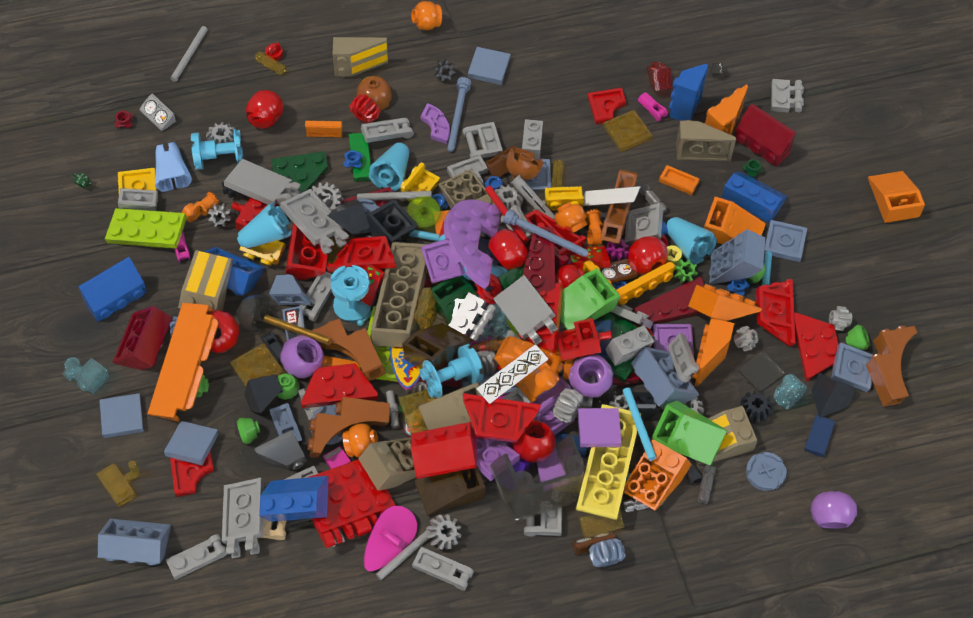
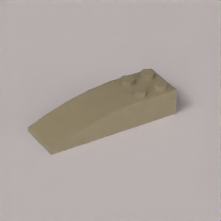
[371,242,428,347]

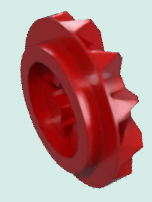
[475,274,502,304]

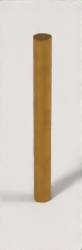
[264,315,332,345]

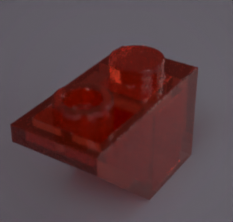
[646,62,672,91]

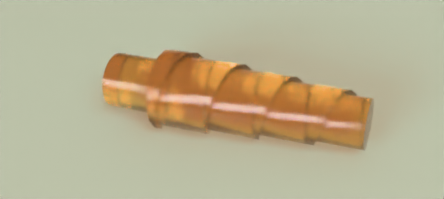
[469,339,503,351]

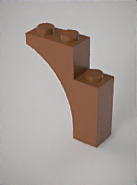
[601,169,638,244]
[311,319,386,381]
[866,325,917,407]
[307,397,390,458]

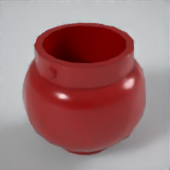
[555,264,584,290]

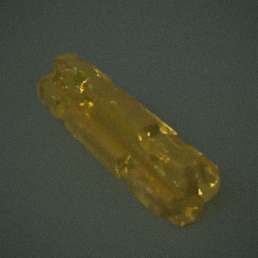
[255,51,286,75]
[552,160,563,188]

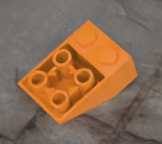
[704,84,748,135]
[868,171,925,223]
[704,197,766,244]
[688,284,762,321]
[693,318,734,387]
[623,439,692,511]

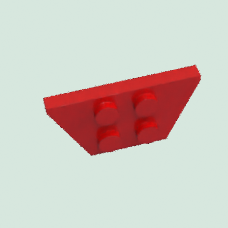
[326,236,397,272]
[756,279,795,347]
[518,283,563,353]
[794,313,838,381]
[301,363,378,408]
[462,393,541,443]

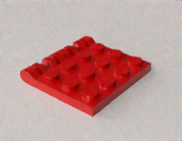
[309,459,396,548]

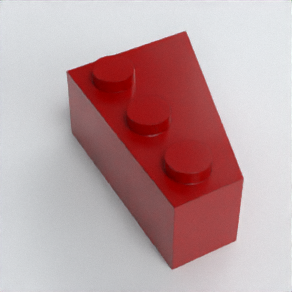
[525,209,586,259]

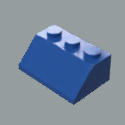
[669,64,708,121]
[722,171,788,223]
[203,247,265,295]
[78,257,147,322]
[259,476,329,522]

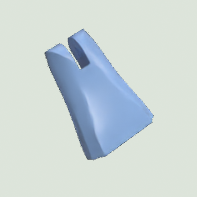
[155,142,192,192]

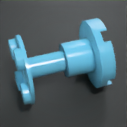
[191,129,243,170]
[330,265,371,324]
[419,344,484,398]

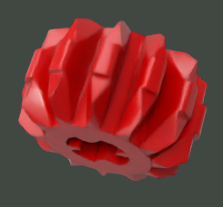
[349,94,381,124]

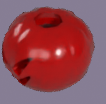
[246,90,284,129]
[488,229,528,270]
[627,236,669,276]
[207,310,240,353]
[511,420,556,463]

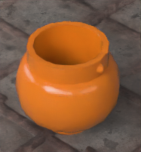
[411,1,442,31]
[555,202,587,233]
[343,424,378,457]

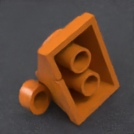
[494,336,566,403]

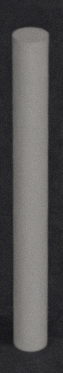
[170,26,208,82]
[357,191,431,200]
[376,530,431,580]

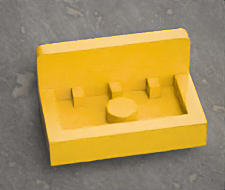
[400,162,440,207]
[545,186,584,211]
[239,241,286,266]

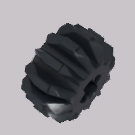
[739,390,773,424]

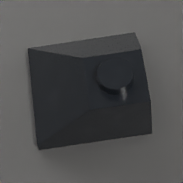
[367,199,418,248]

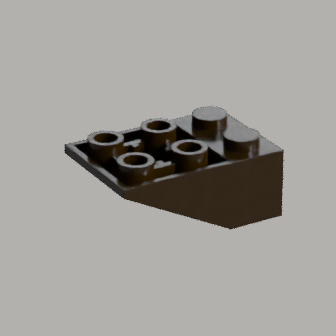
[402,323,473,371]
[414,467,485,516]

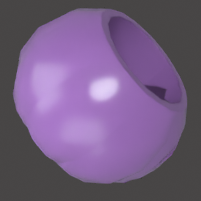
[280,335,324,379]
[569,355,613,398]
[810,491,857,528]

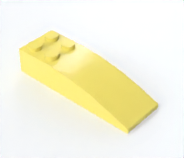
[576,404,641,520]

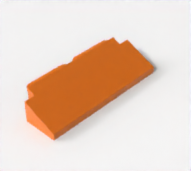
[147,303,218,422]

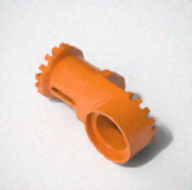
[182,192,220,222]
[585,209,604,245]

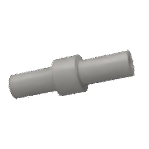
[386,391,400,429]

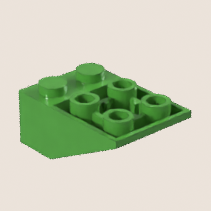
[560,268,620,330]
[651,401,728,465]

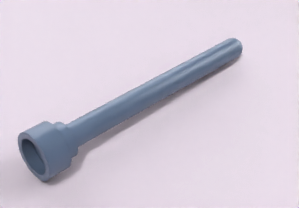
[447,77,471,152]
[503,209,589,257]

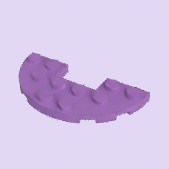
[444,200,501,289]
[476,406,575,480]

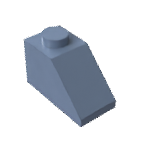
[269,274,311,305]

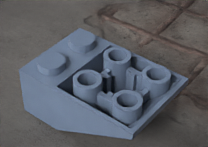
[709,229,765,284]

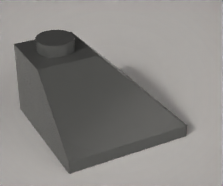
[255,430,308,471]

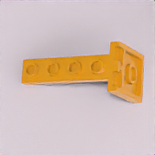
[582,260,676,306]

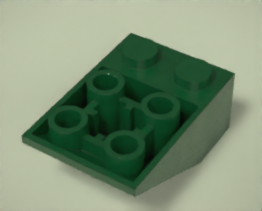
[428,275,493,329]

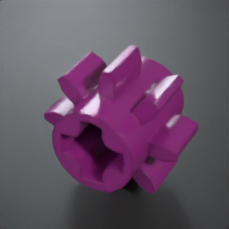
[606,239,629,261]

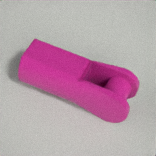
[638,92,668,121]
[174,231,190,262]

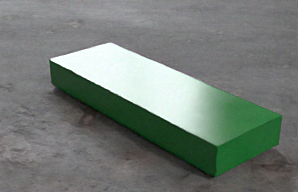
[349,133,371,182]

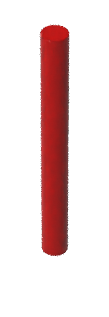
[485,186,529,244]

